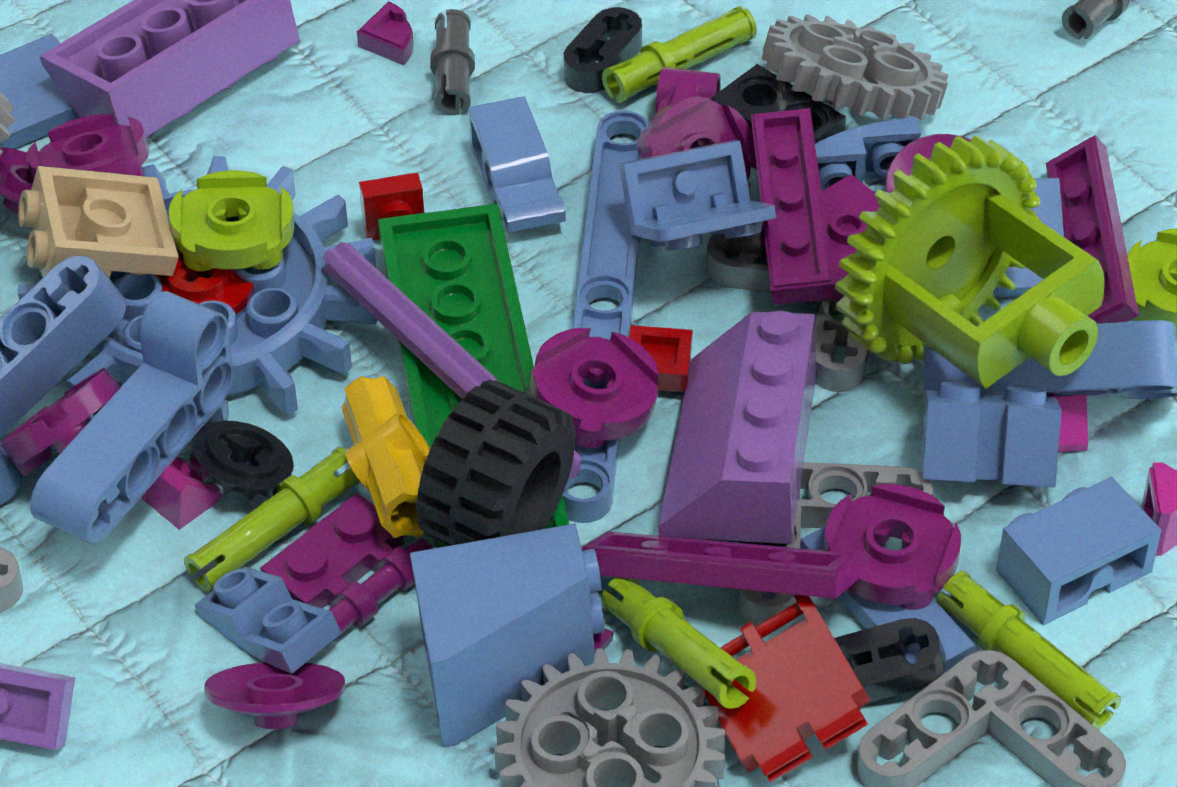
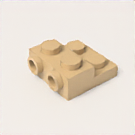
[18,166,179,278]

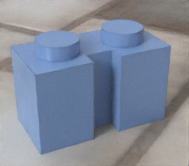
[920,381,1062,487]
[996,477,1161,625]

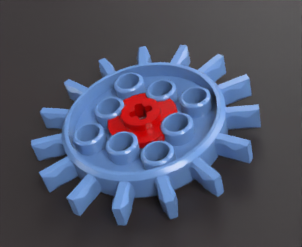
[18,156,377,424]

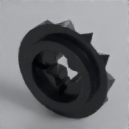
[189,421,294,501]

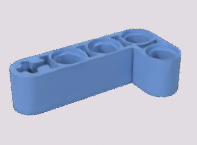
[0,256,126,505]
[30,291,233,544]
[922,320,1177,399]

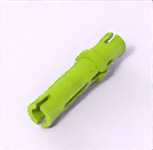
[602,6,757,103]
[184,447,360,593]
[936,571,1122,730]
[601,577,757,709]

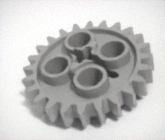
[761,15,948,120]
[494,648,725,787]

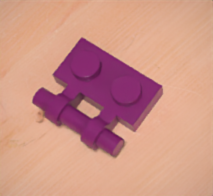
[260,493,434,635]

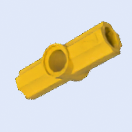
[341,376,430,538]

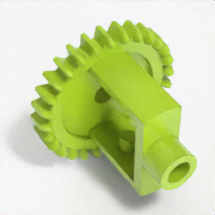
[835,136,1104,389]

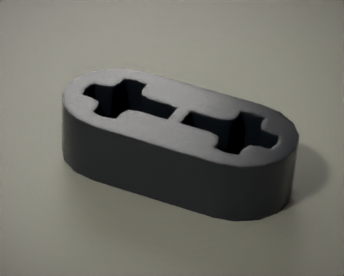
[563,7,642,93]
[835,618,946,704]

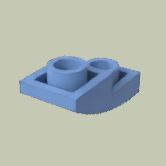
[815,117,921,191]
[194,566,342,674]

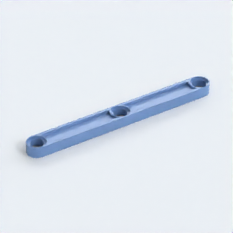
[563,110,649,523]

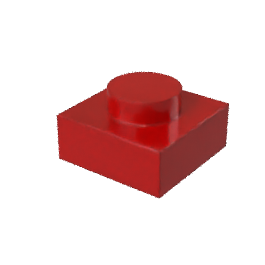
[359,172,424,240]
[629,325,693,392]

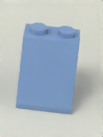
[410,523,605,747]

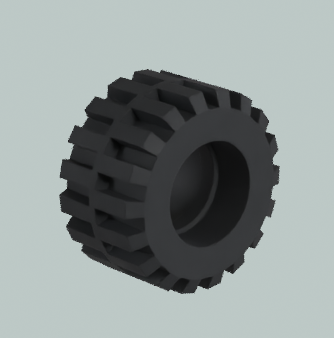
[416,380,576,546]

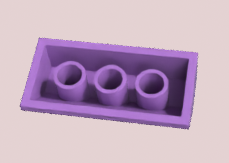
[39,0,300,139]
[658,311,816,544]

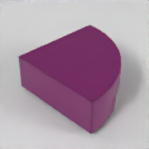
[357,1,414,66]

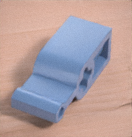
[469,96,566,233]

